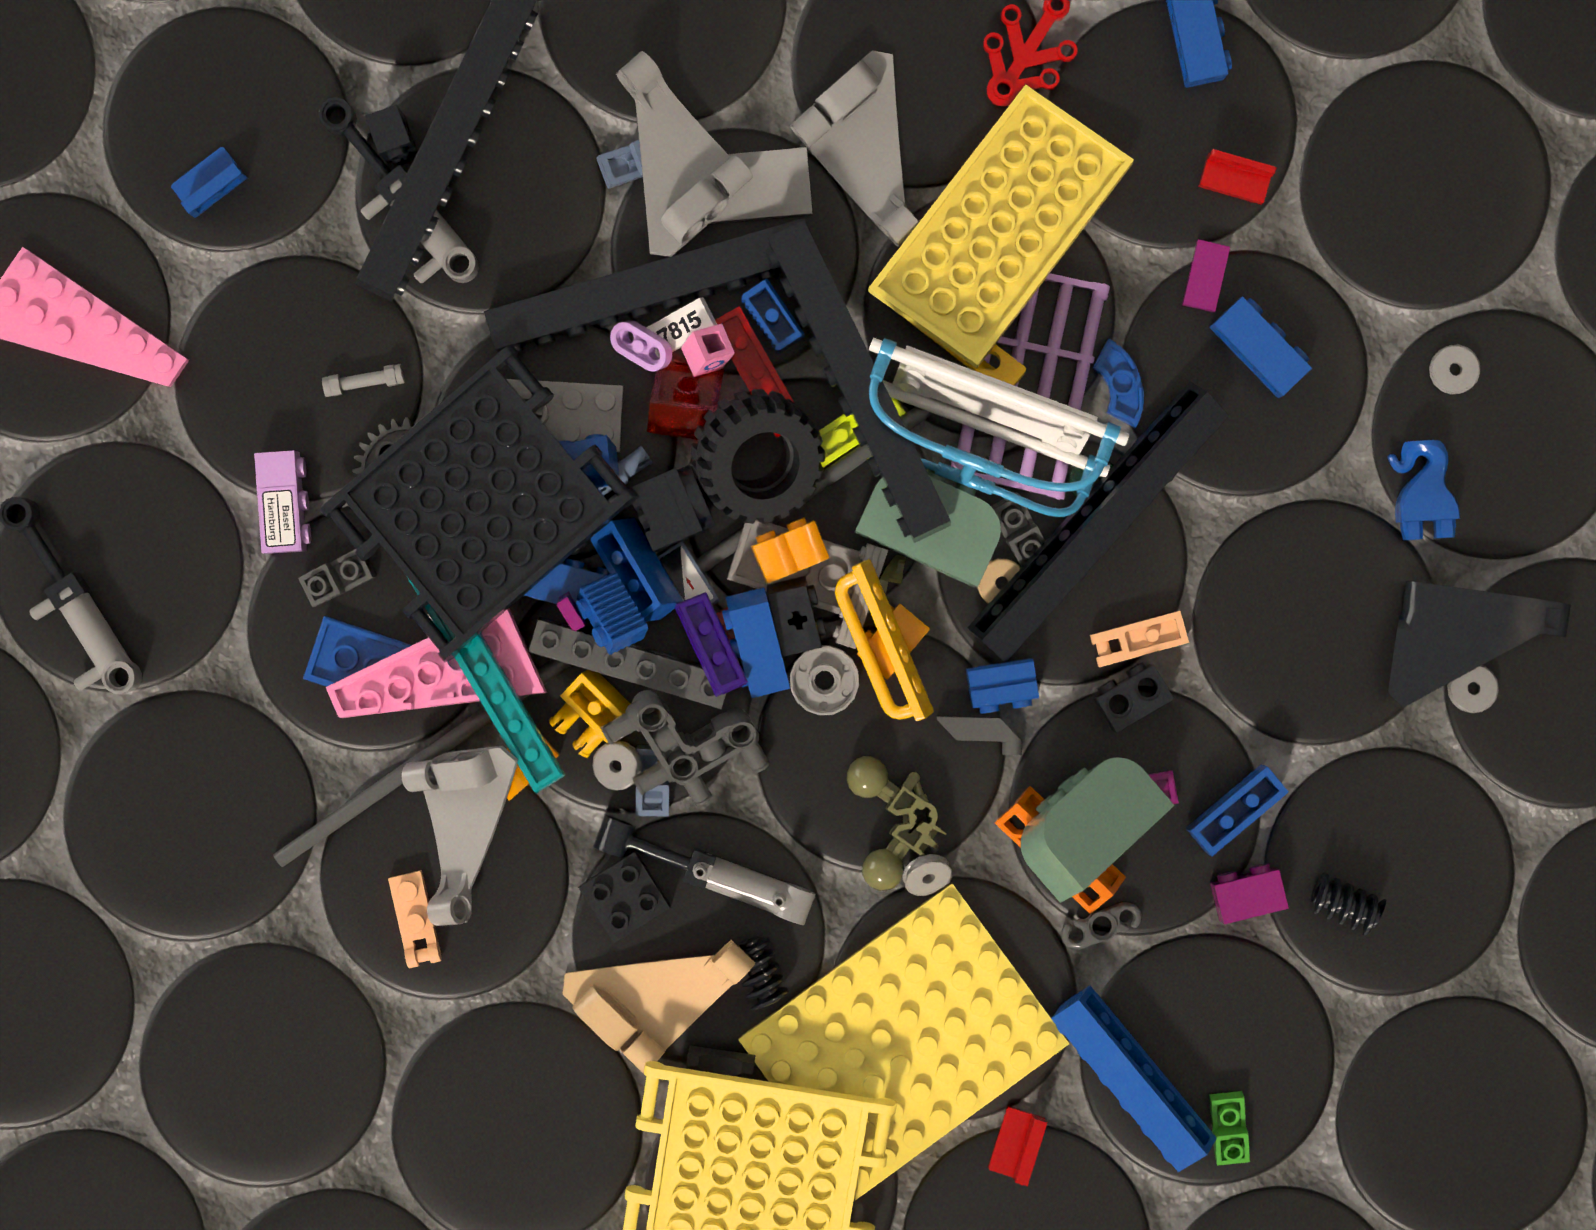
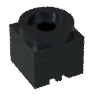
[630,464,716,553]

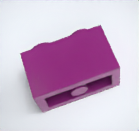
[1210,863,1289,924]

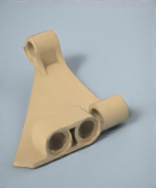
[563,940,755,1074]

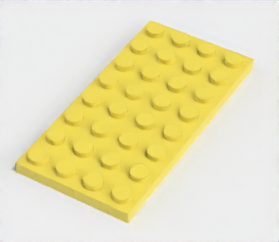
[868,85,1134,369]

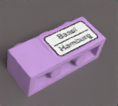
[254,450,311,554]

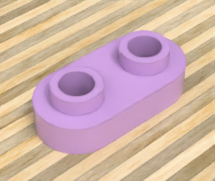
[610,320,672,371]

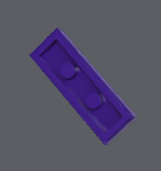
[675,592,748,697]

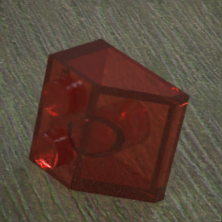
[647,361,724,440]

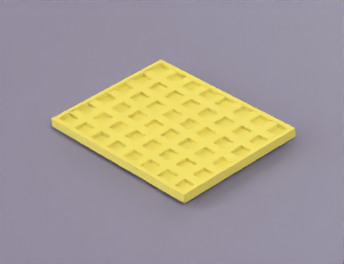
[738,882,1069,1200]

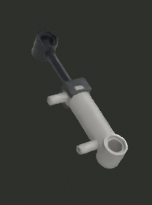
[319,97,479,283]
[0,497,142,694]
[593,815,816,925]

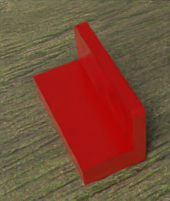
[1198,149,1277,205]
[988,1106,1047,1187]

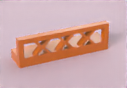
[995,786,1126,914]

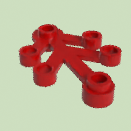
[983,0,1077,107]

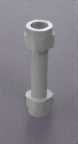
[322,364,405,397]

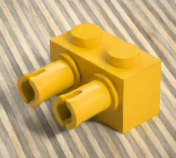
[549,670,630,758]

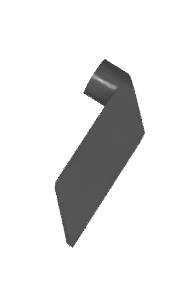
[936,716,1022,755]

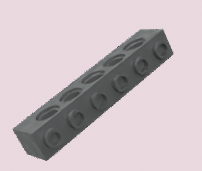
[528,616,726,709]

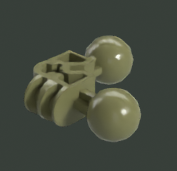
[847,756,947,891]

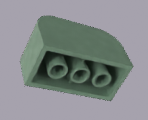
[854,469,1001,588]
[1021,757,1174,903]

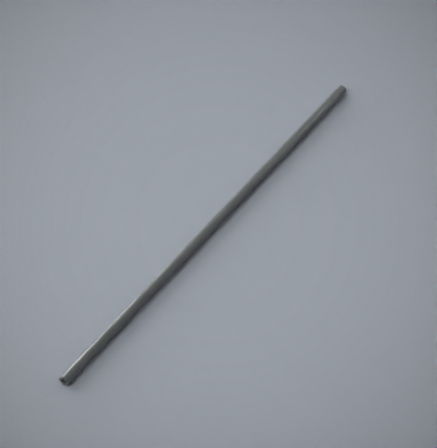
[273,397,947,867]

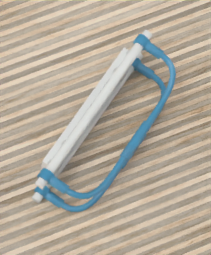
[869,337,1130,517]

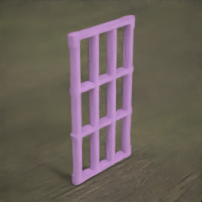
[951,273,1110,500]

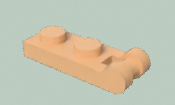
[1090,611,1189,667]
[388,870,442,969]

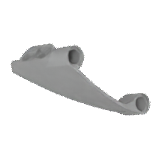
[790,50,919,247]
[616,51,753,257]
[402,746,518,926]

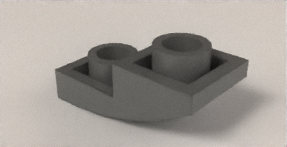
[991,492,1045,568]
[298,549,377,607]

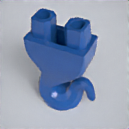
[1387,440,1460,540]

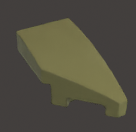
[868,555,906,612]

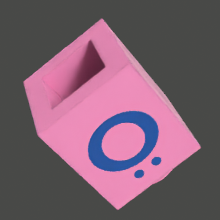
[681,324,735,377]

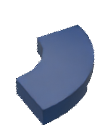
[1092,338,1144,428]

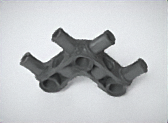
[600,690,770,806]

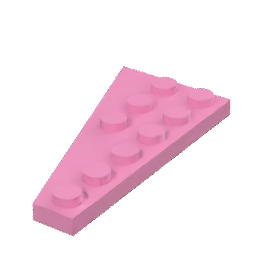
[0,247,189,387]
[326,608,547,718]

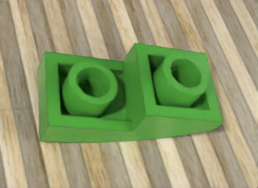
[1209,1091,1250,1166]

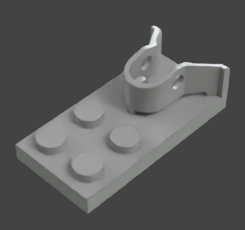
[507,379,624,453]

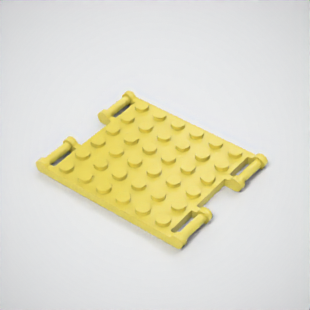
[623,1061,897,1230]

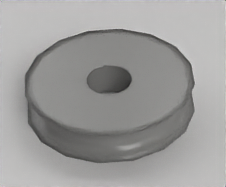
[1429,344,1481,394]
[1447,665,1499,713]
[592,740,642,791]
[902,854,952,896]

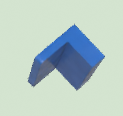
[171,147,247,218]

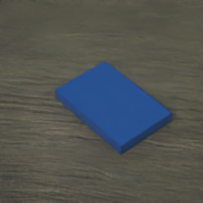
[303,616,412,687]

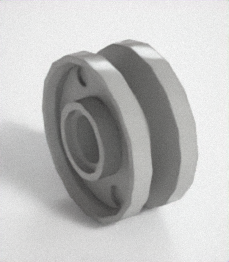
[790,645,859,715]

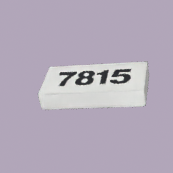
[646,297,717,358]

